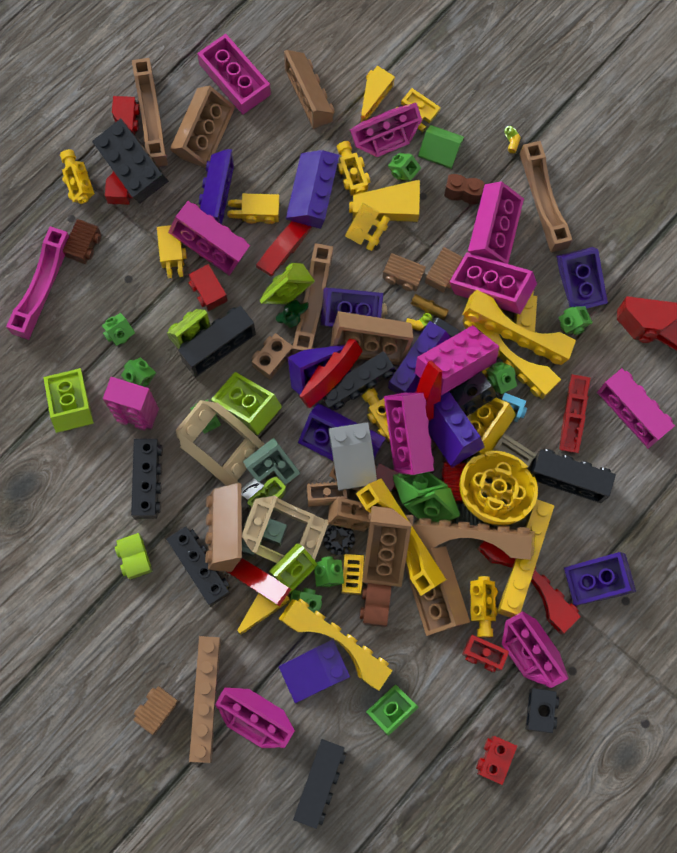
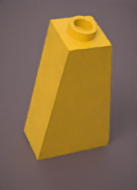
[349,180,420,222]

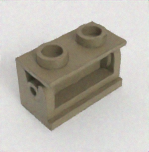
[492,434,536,467]

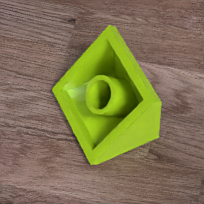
[269,543,318,593]

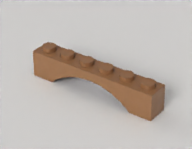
[132,58,168,167]
[520,141,572,252]
[292,243,333,355]
[413,518,535,560]
[189,636,221,763]

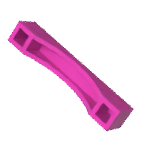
[6,226,69,340]

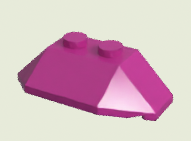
[350,103,422,157]
[502,611,568,688]
[215,688,295,748]

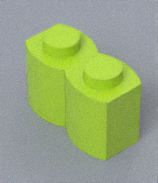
[247,477,286,509]
[115,533,153,580]

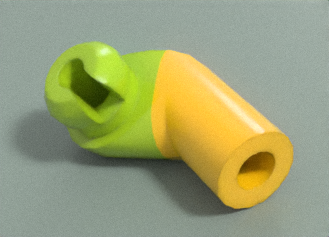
[504,126,521,153]
[406,313,432,331]

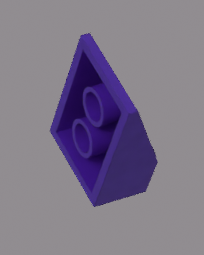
[556,247,608,309]
[320,288,383,326]
[288,345,351,395]
[564,552,636,606]
[279,640,350,703]

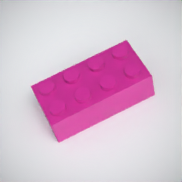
[197,33,271,115]
[468,181,524,264]
[168,201,250,276]
[449,252,537,314]
[415,325,500,395]
[597,368,675,449]
[103,377,159,431]
[384,393,434,475]

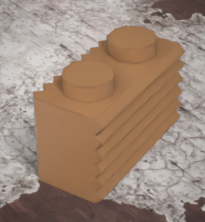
[425,247,463,293]
[382,253,426,291]
[307,482,347,507]
[133,686,179,735]

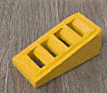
[341,554,364,595]

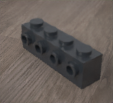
[323,351,397,411]
[131,439,163,519]
[166,526,231,607]
[293,739,347,829]

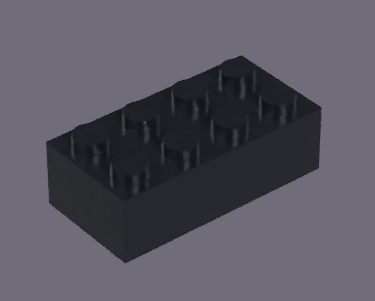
[92,118,169,204]
[178,305,256,378]
[530,449,616,503]

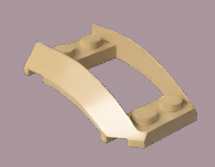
[176,400,265,486]
[242,496,328,576]

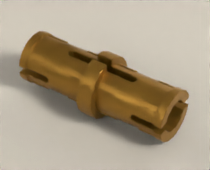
[410,294,449,321]

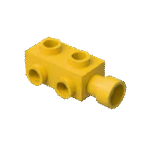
[336,141,370,196]
[60,149,95,204]
[362,388,390,442]
[470,576,498,638]

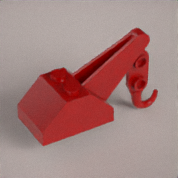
[617,296,677,351]

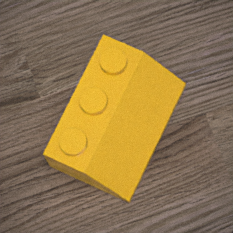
[467,398,516,456]

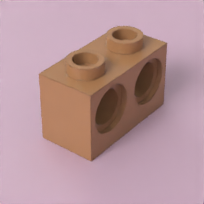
[252,333,293,380]
[328,497,371,532]

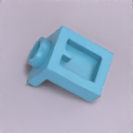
[501,393,527,422]

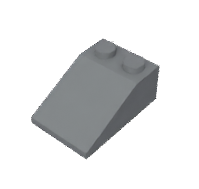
[329,422,377,491]

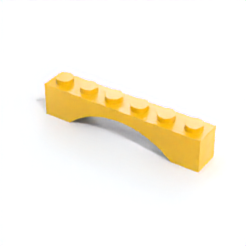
[462,289,576,365]
[462,316,561,399]
[356,479,447,596]
[497,499,554,618]
[279,599,393,691]

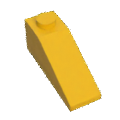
[361,65,395,122]
[238,594,290,635]

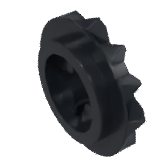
[324,525,355,555]

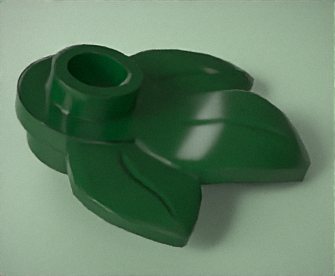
[276,300,309,328]

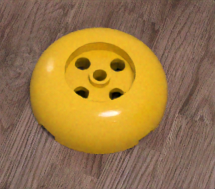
[459,451,538,525]

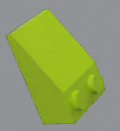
[260,263,315,304]
[167,309,211,349]
[43,368,94,433]
[211,372,282,435]

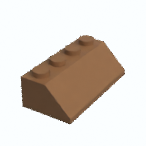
[284,50,335,129]
[170,86,235,168]
[330,311,414,365]
[205,483,242,572]
[362,506,412,587]
[405,546,470,636]

